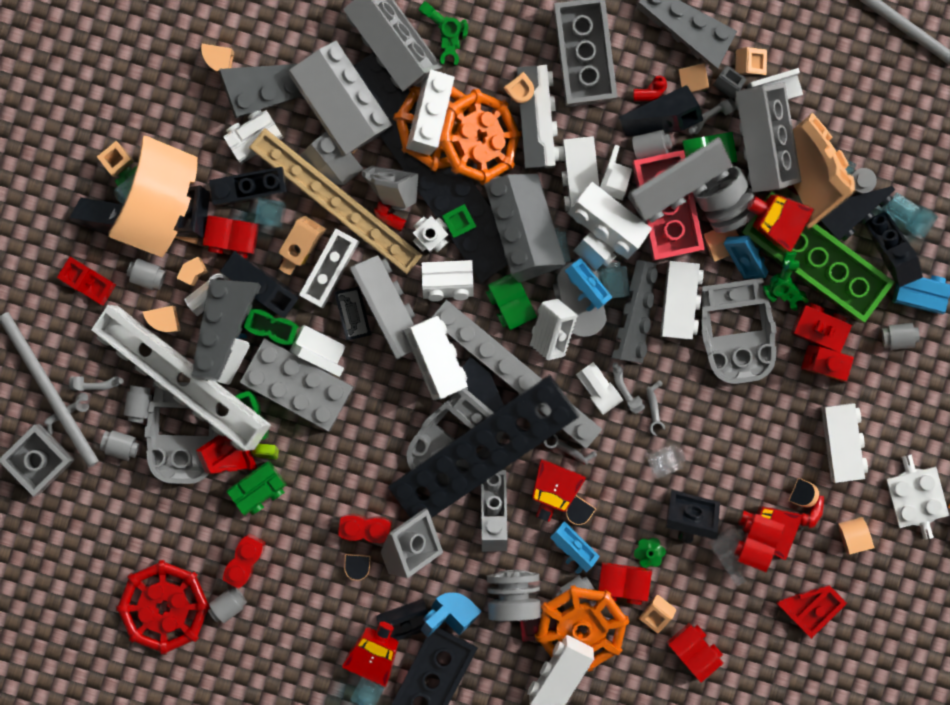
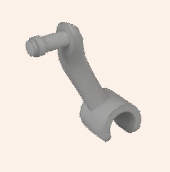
[612,363,645,414]
[44,393,89,435]
[544,434,597,465]

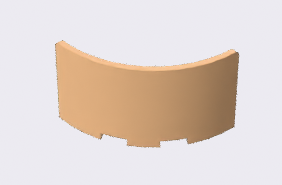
[793,113,855,229]
[109,136,197,257]

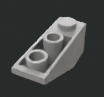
[481,470,507,552]

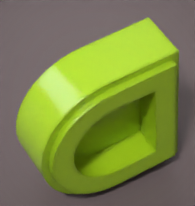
[251,444,279,460]

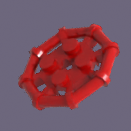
[116,560,211,655]

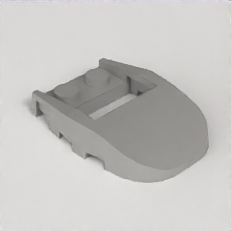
[701,278,777,384]
[145,382,219,484]
[407,387,505,485]

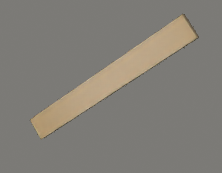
[249,128,423,274]

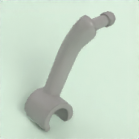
[689,98,737,134]
[69,376,124,391]
[647,380,665,436]

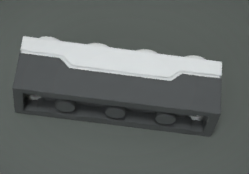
[516,65,560,170]

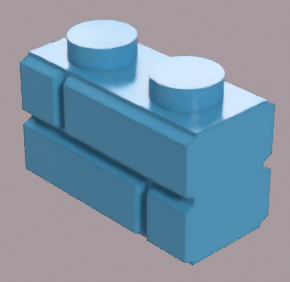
[892,275,950,315]

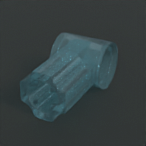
[884,192,938,239]

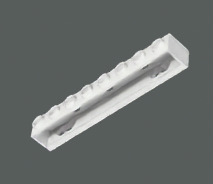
[91,305,271,451]

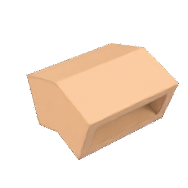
[703,229,739,262]
[177,257,208,286]

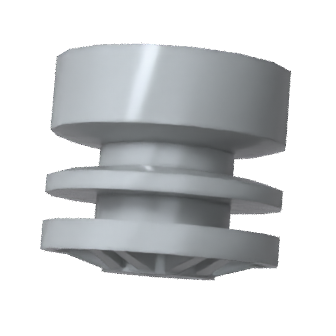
[693,166,756,233]
[487,570,541,621]

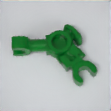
[418,1,468,66]
[763,252,809,311]

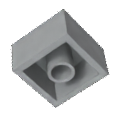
[0,424,75,497]

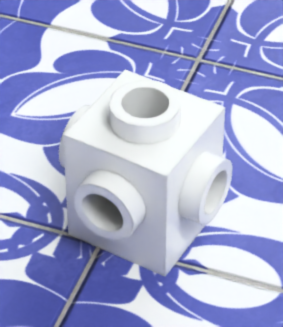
[413,216,449,253]

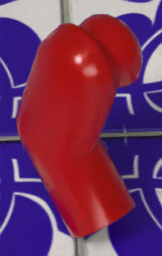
[633,75,667,102]
[374,201,407,232]
[800,495,824,529]

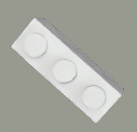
[406,69,454,156]
[559,136,599,217]
[568,182,652,260]
[299,229,359,308]
[660,261,704,340]
[404,316,468,400]
[821,403,868,483]
[527,634,594,705]

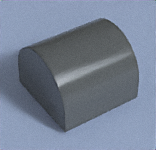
[712,65,747,100]

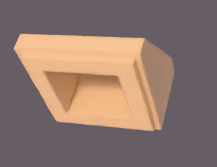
[735,47,767,75]
[678,63,709,93]
[638,595,676,634]

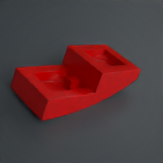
[57,256,117,306]

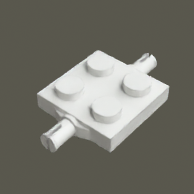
[886,454,949,540]

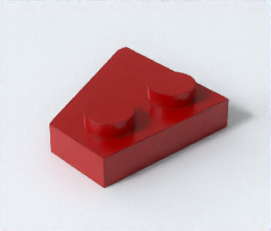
[196,434,257,473]
[776,585,847,639]

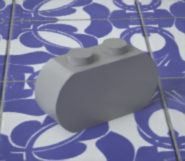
[553,262,607,337]

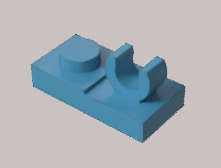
[724,235,769,279]
[565,258,612,311]
[550,521,600,574]

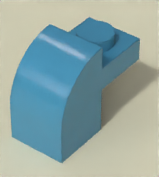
[421,593,482,637]

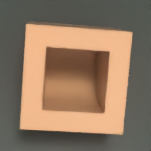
[201,44,234,74]
[97,141,134,178]
[143,306,181,332]
[838,517,874,554]

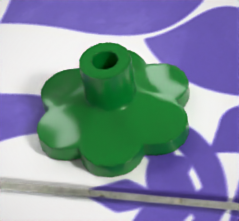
[634,537,666,568]

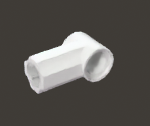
[184,273,231,316]
[576,362,623,415]

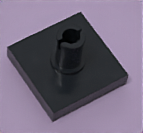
[666,490,720,543]

